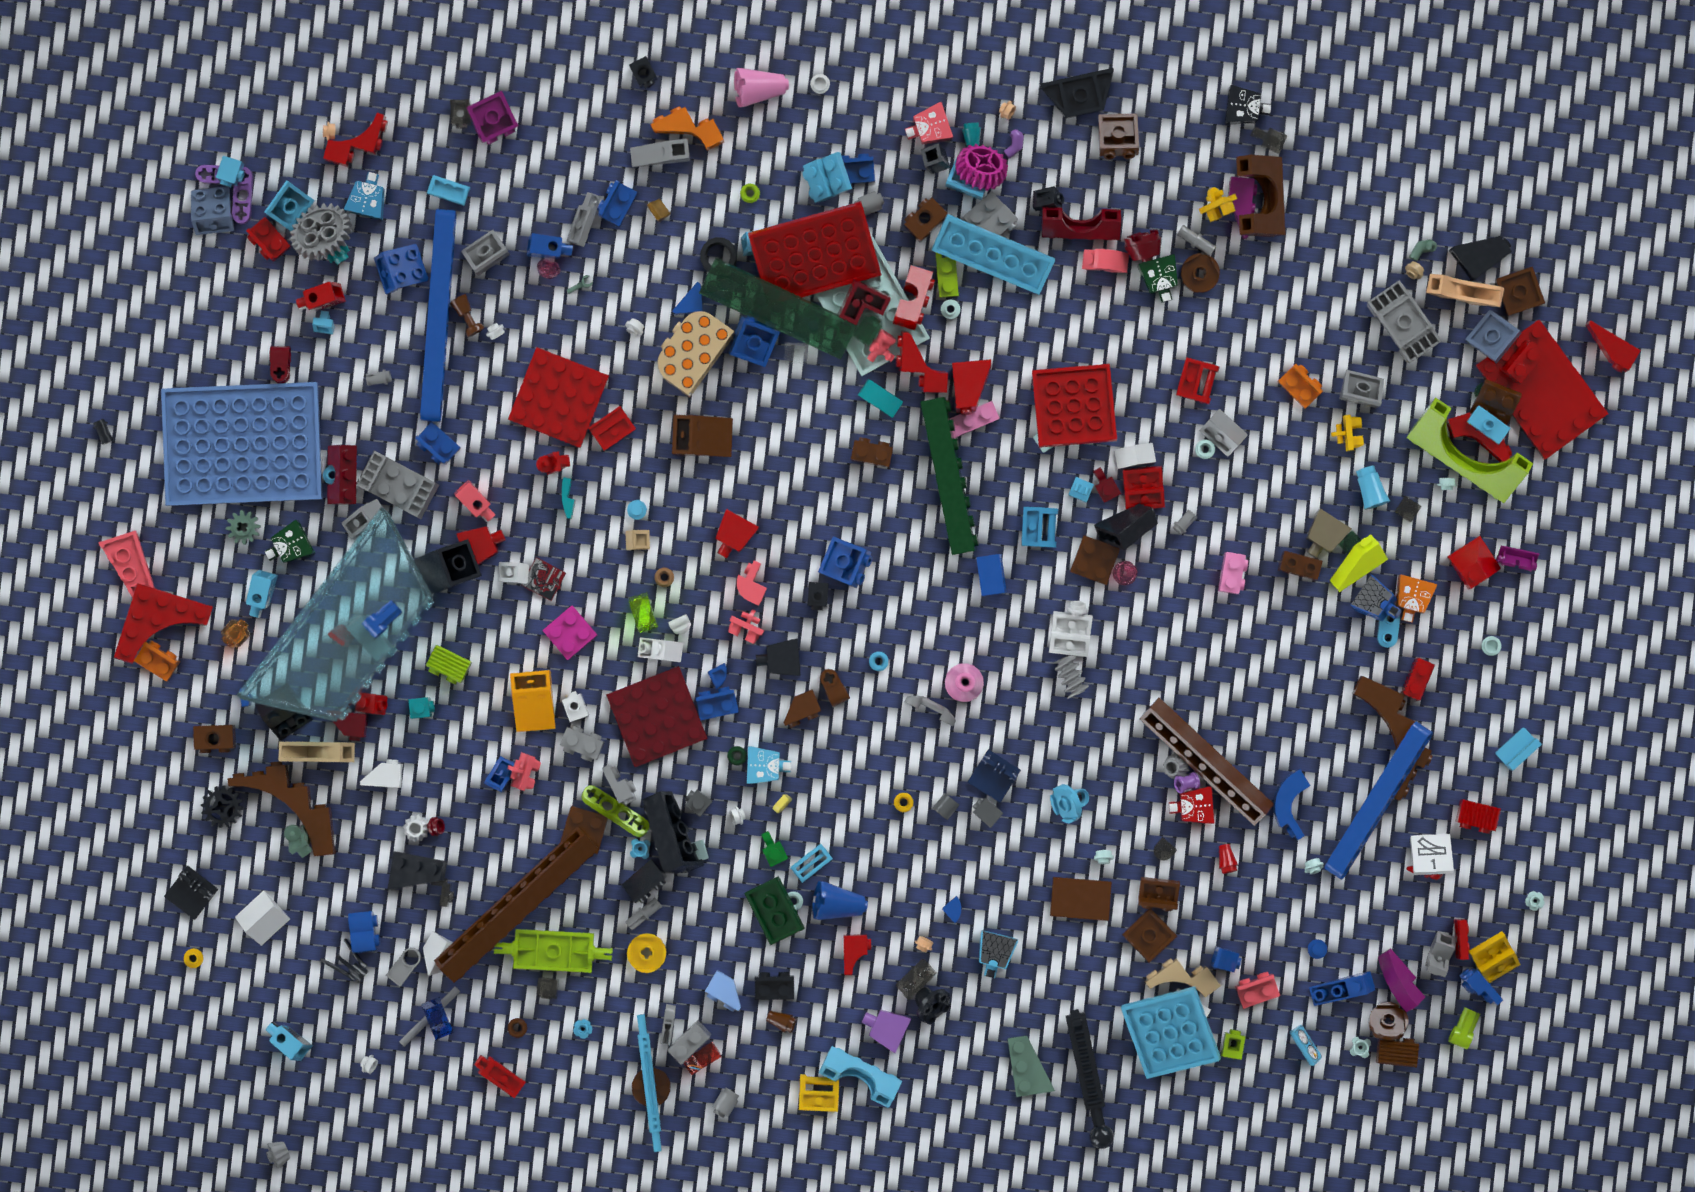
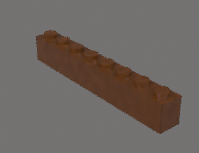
[1139,697,1274,826]

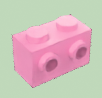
[1218,552,1248,594]

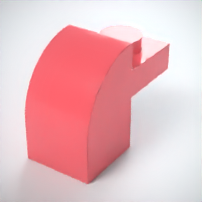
[1082,249,1129,273]
[737,560,767,606]

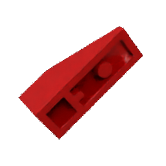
[1585,320,1641,373]

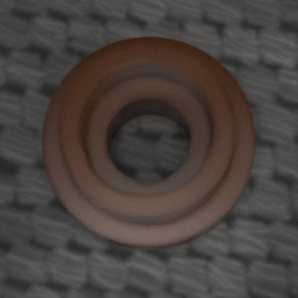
[508,1018,527,1038]

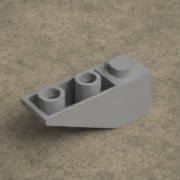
[630,139,690,167]

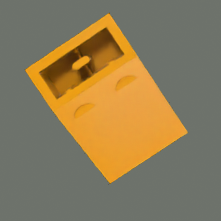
[510,670,556,732]

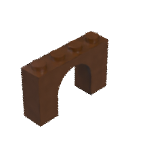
[1236,154,1286,237]

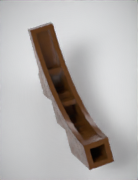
[1352,676,1433,801]
[227,761,336,856]

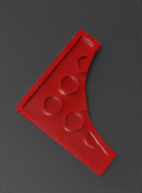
[114,583,213,664]

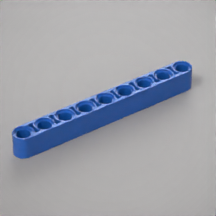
[1324,721,1433,880]

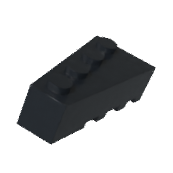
[642,791,704,873]

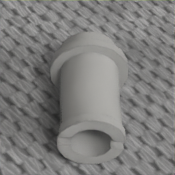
[366,369,392,386]
[1173,510,1197,535]

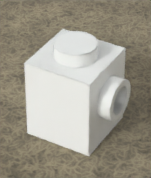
[562,691,589,722]

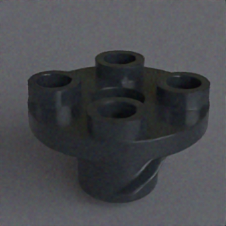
[915,987,951,1025]

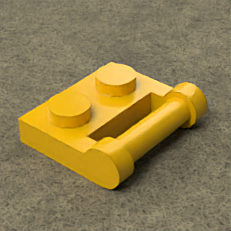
[799,1074,839,1112]

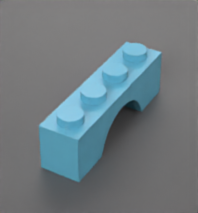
[819,1046,902,1108]

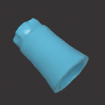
[1356,465,1390,510]

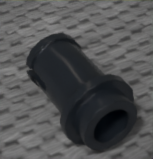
[93,419,114,445]

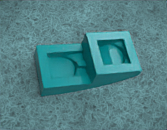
[858,379,903,418]
[562,477,576,519]

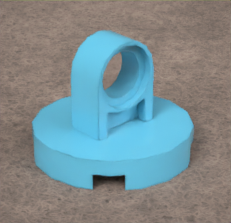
[1050,784,1089,824]

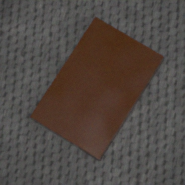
[1050,877,1112,921]

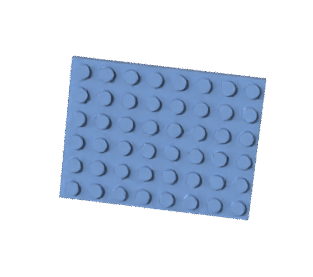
[161,382,323,506]

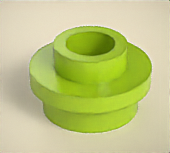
[740,183,760,203]

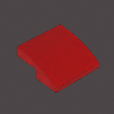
[1122,466,1165,509]

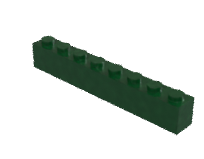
[921,397,979,555]

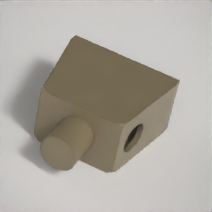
[1306,509,1352,558]

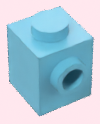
[216,156,244,188]

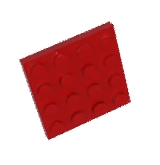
[508,347,609,448]
[1032,364,1117,448]

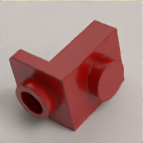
[355,692,388,715]

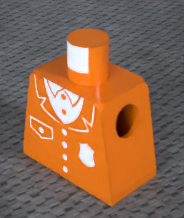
[1396,575,1437,623]

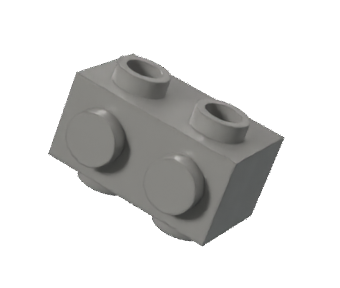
[560,725,605,762]

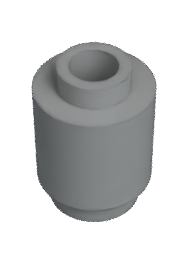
[854,191,885,216]
[712,1088,739,1118]

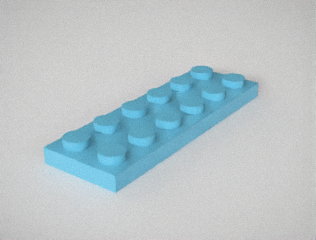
[932,214,1055,295]

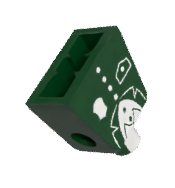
[1137,254,1178,303]
[265,520,315,563]

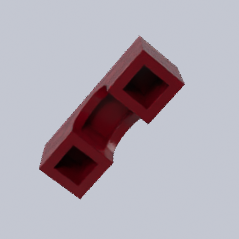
[327,445,357,505]

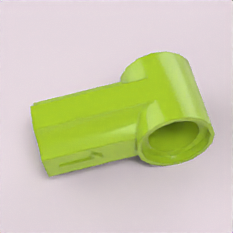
[1448,1007,1480,1050]

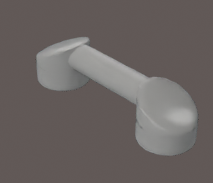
[904,696,956,726]

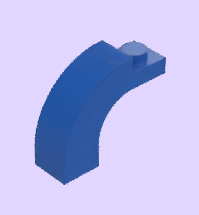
[1273,769,1310,840]

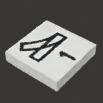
[1410,834,1454,875]

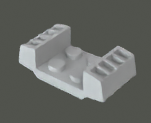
[1367,280,1442,363]
[356,451,439,519]

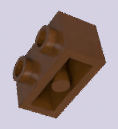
[851,437,893,468]

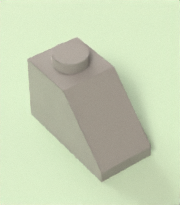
[341,499,387,539]

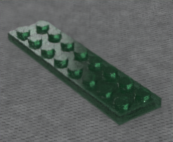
[699,257,858,360]

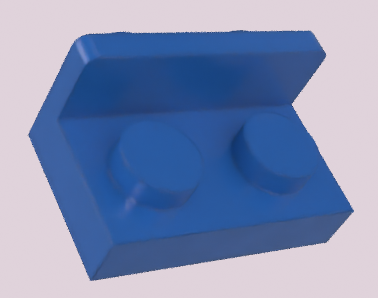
[842,154,875,184]
[597,180,638,227]
[415,421,461,465]
[695,687,739,721]

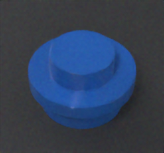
[1307,939,1327,959]

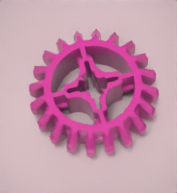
[955,143,1008,191]

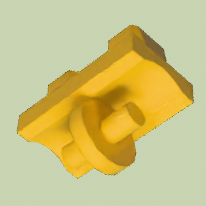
[1199,187,1237,222]
[1331,415,1364,451]

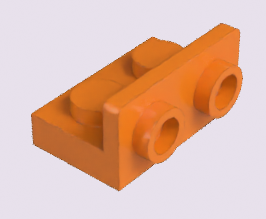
[1277,364,1323,409]
[134,640,180,682]

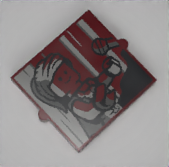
[521,557,566,601]

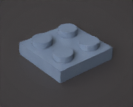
[1465,310,1521,363]

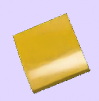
[1469,931,1521,983]

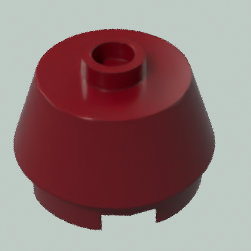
[1124,229,1162,262]

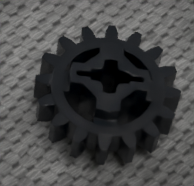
[201,785,244,828]

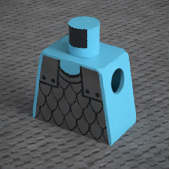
[979,930,1018,978]
[266,1022,313,1061]

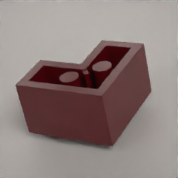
[837,279,891,325]

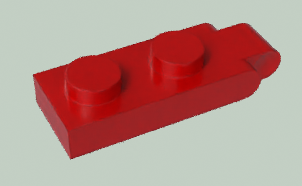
[474,1055,526,1098]

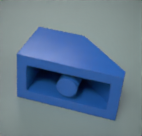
[1210,946,1242,972]

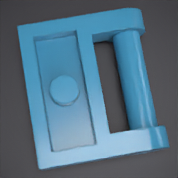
[1021,507,1059,548]

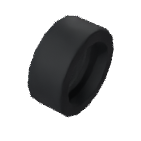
[700,237,737,275]

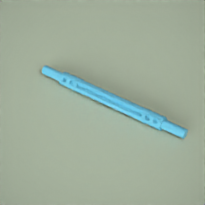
[637,1014,662,1152]

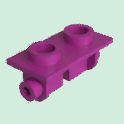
[1496,545,1539,572]

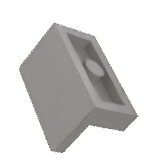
[1199,409,1247,457]

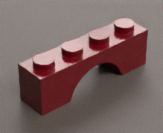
[1042,207,1121,240]

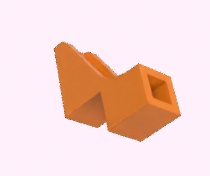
[650,106,724,151]

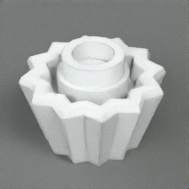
[403,815,429,842]

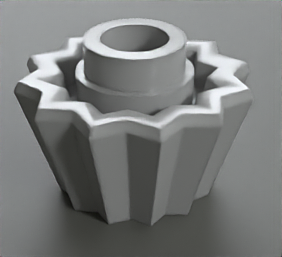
[1163,753,1190,779]
[266,1142,290,1168]

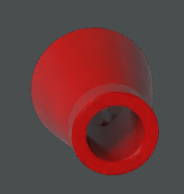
[1219,844,1238,874]

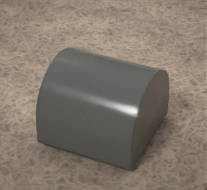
[933,793,959,820]

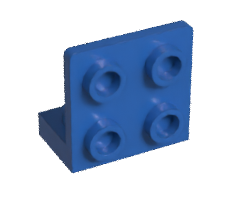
[374,244,428,294]

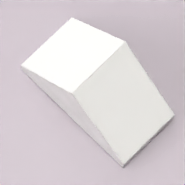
[1114,443,1156,469]

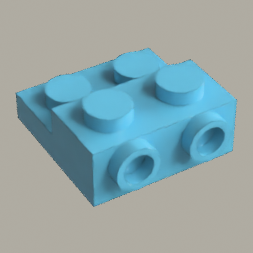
[803,152,852,203]

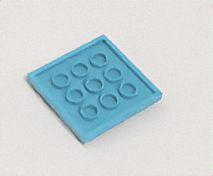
[1121,987,1221,1079]

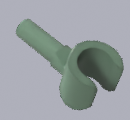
[567,275,593,294]

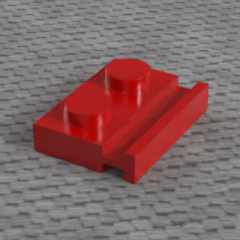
[588,406,636,451]
[1454,919,1470,960]

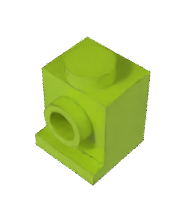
[1221,1029,1246,1060]

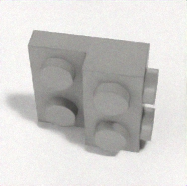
[963,191,1018,236]
[602,764,636,805]

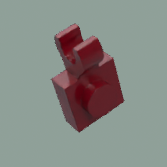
[1093,467,1121,503]

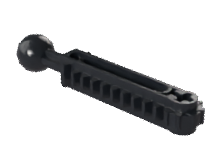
[1065,1009,1114,1149]

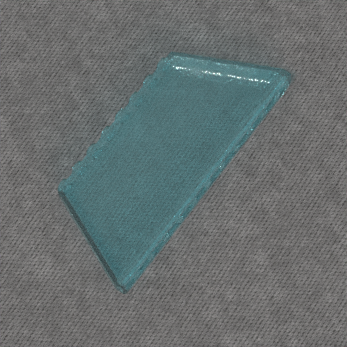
[237,507,434,722]

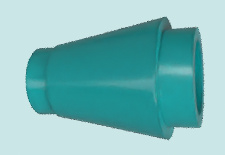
[962,122,981,147]

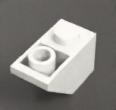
[638,638,683,662]

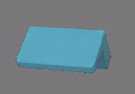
[1495,728,1542,771]

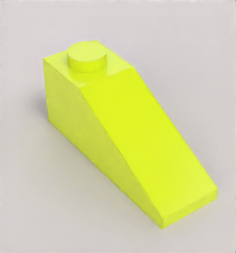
[1330,535,1388,592]

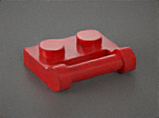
[1176,357,1220,404]

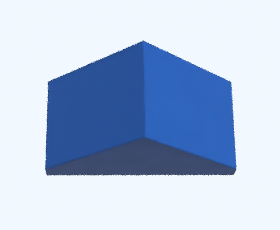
[672,282,703,315]
[484,756,515,792]

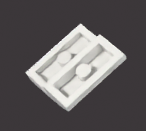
[1049,611,1093,657]

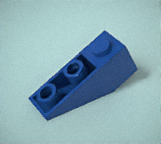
[1309,971,1375,1006]

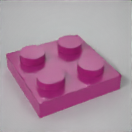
[542,605,597,660]

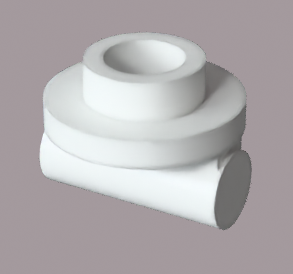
[668,614,691,635]

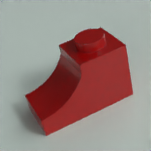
[844,934,871,975]

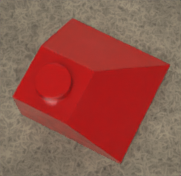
[1447,536,1501,589]

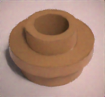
[655,568,674,587]

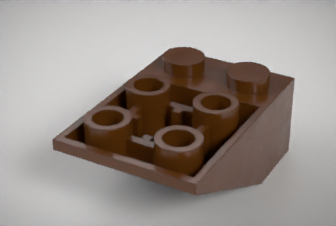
[672,414,733,457]

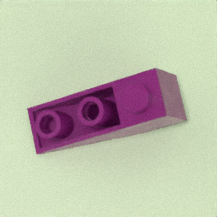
[1228,176,1257,239]

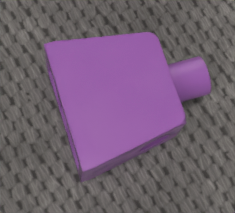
[861,1009,911,1053]

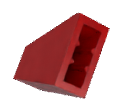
[952,359,991,415]

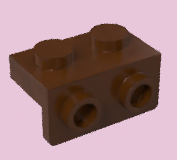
[1138,877,1180,911]

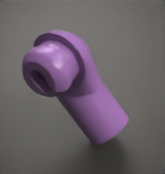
[1003,129,1024,159]

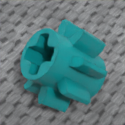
[327,245,350,265]

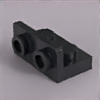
[755,972,794,1000]

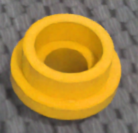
[894,793,913,812]
[184,948,204,968]

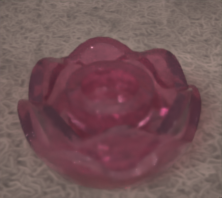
[537,259,561,279]
[1113,561,1137,585]

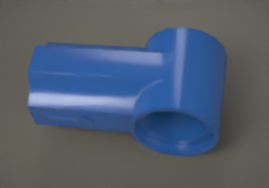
[362,600,403,639]

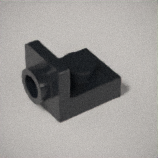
[1033,186,1064,211]

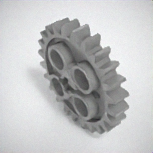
[290,203,352,261]

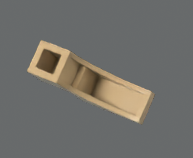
[1144,958,1221,998]

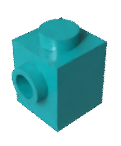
[408,697,435,719]

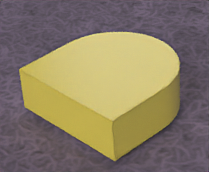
[772,794,792,813]

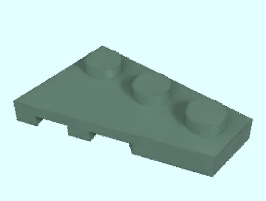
[1007,1035,1055,1097]

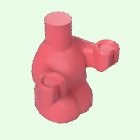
[867,329,897,362]

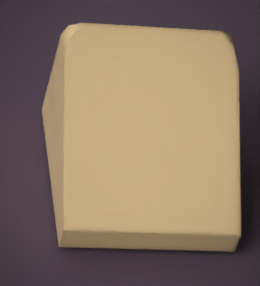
[626,530,650,550]

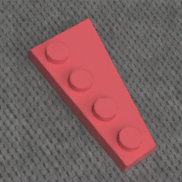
[98,531,155,598]

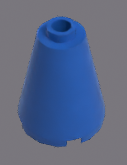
[812,881,868,920]

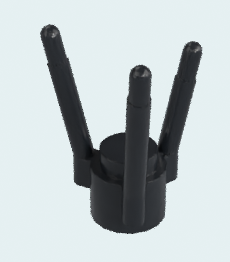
[320,938,368,983]

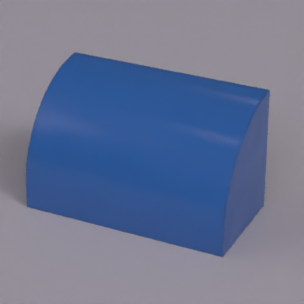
[976,554,1007,596]

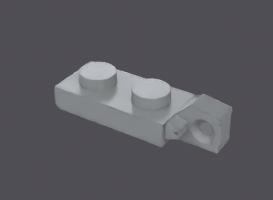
[567,192,600,247]

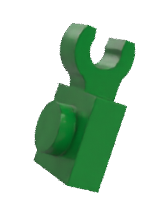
[762,831,788,867]

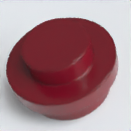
[427,817,445,837]

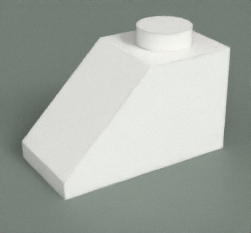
[360,759,403,788]

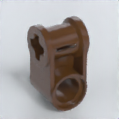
[820,669,850,707]

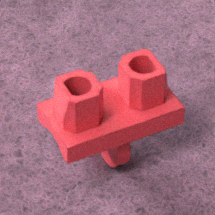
[728,609,764,644]
[507,752,541,791]

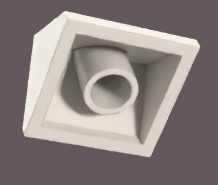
[235,890,290,946]

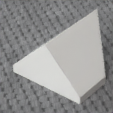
[423,931,453,976]

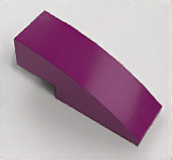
[1378,948,1425,1013]

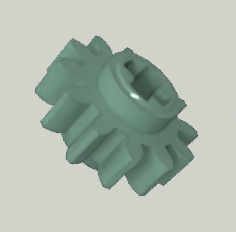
[226,510,261,545]

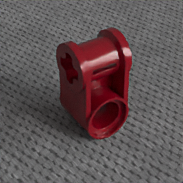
[269,346,291,384]

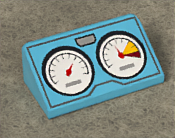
[1290,1025,1322,1066]

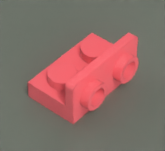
[1235,971,1280,1009]

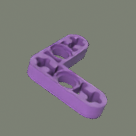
[195,165,253,224]

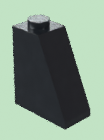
[1448,236,1512,281]
[1094,503,1158,550]

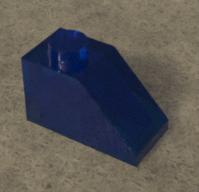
[421,997,454,1040]

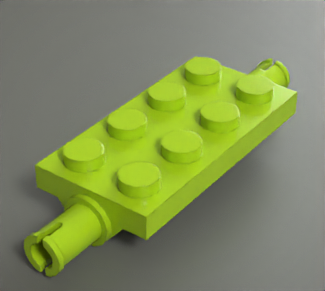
[494,929,613,973]

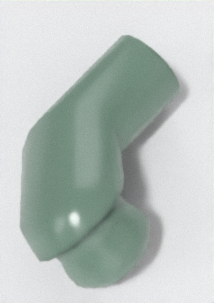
[1409,239,1437,261]

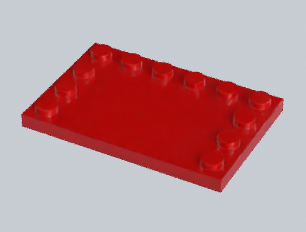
[748,201,882,307]
[1475,319,1608,460]

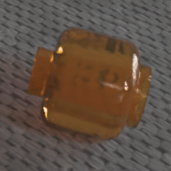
[221,619,250,648]

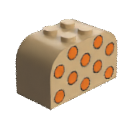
[658,311,735,397]

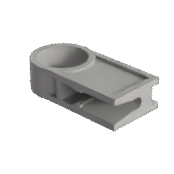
[386,948,422,986]
[660,1004,676,1045]

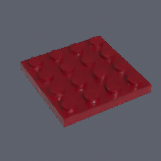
[606,666,708,767]

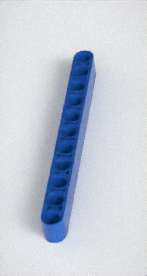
[420,209,456,422]

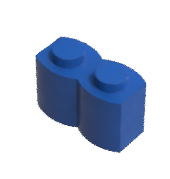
[348,911,380,954]

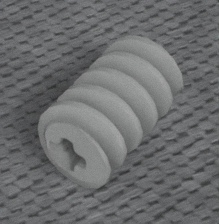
[1052,655,1089,699]

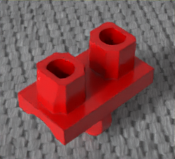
[536,451,570,475]

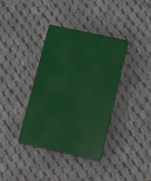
[744,876,805,946]

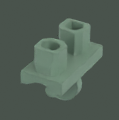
[284,824,311,858]

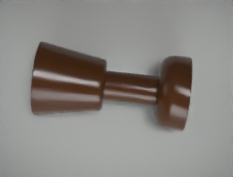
[449,294,485,337]

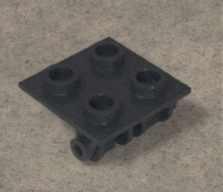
[164,865,218,920]

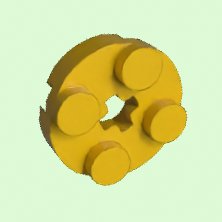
[627,933,667,973]

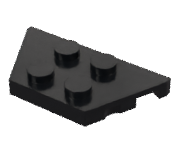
[1040,68,1114,119]

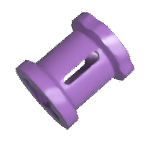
[1174,772,1200,794]

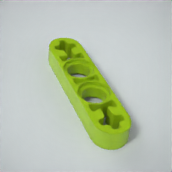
[581,785,649,837]

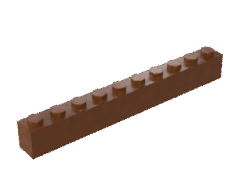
[434,827,598,983]

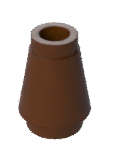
[766,1010,797,1033]

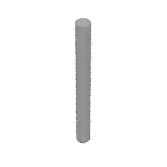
[399,986,460,1047]

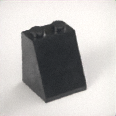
[414,539,482,596]

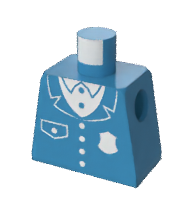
[344,172,385,220]

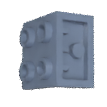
[191,186,234,235]

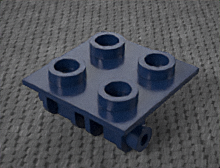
[968,749,1021,803]

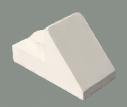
[498,562,529,584]

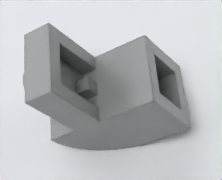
[1425,931,1456,977]

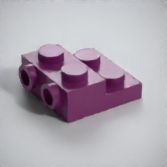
[466,91,518,145]

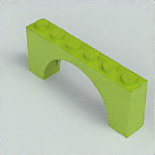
[1407,397,1533,503]

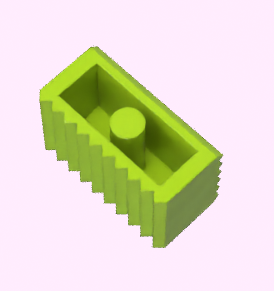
[426,645,472,685]

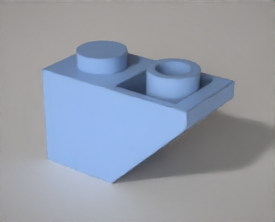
[705,970,741,1012]

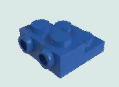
[729,314,780,367]
[818,536,872,588]
[1459,968,1503,1005]

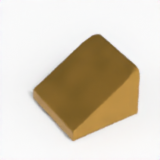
[647,199,670,222]

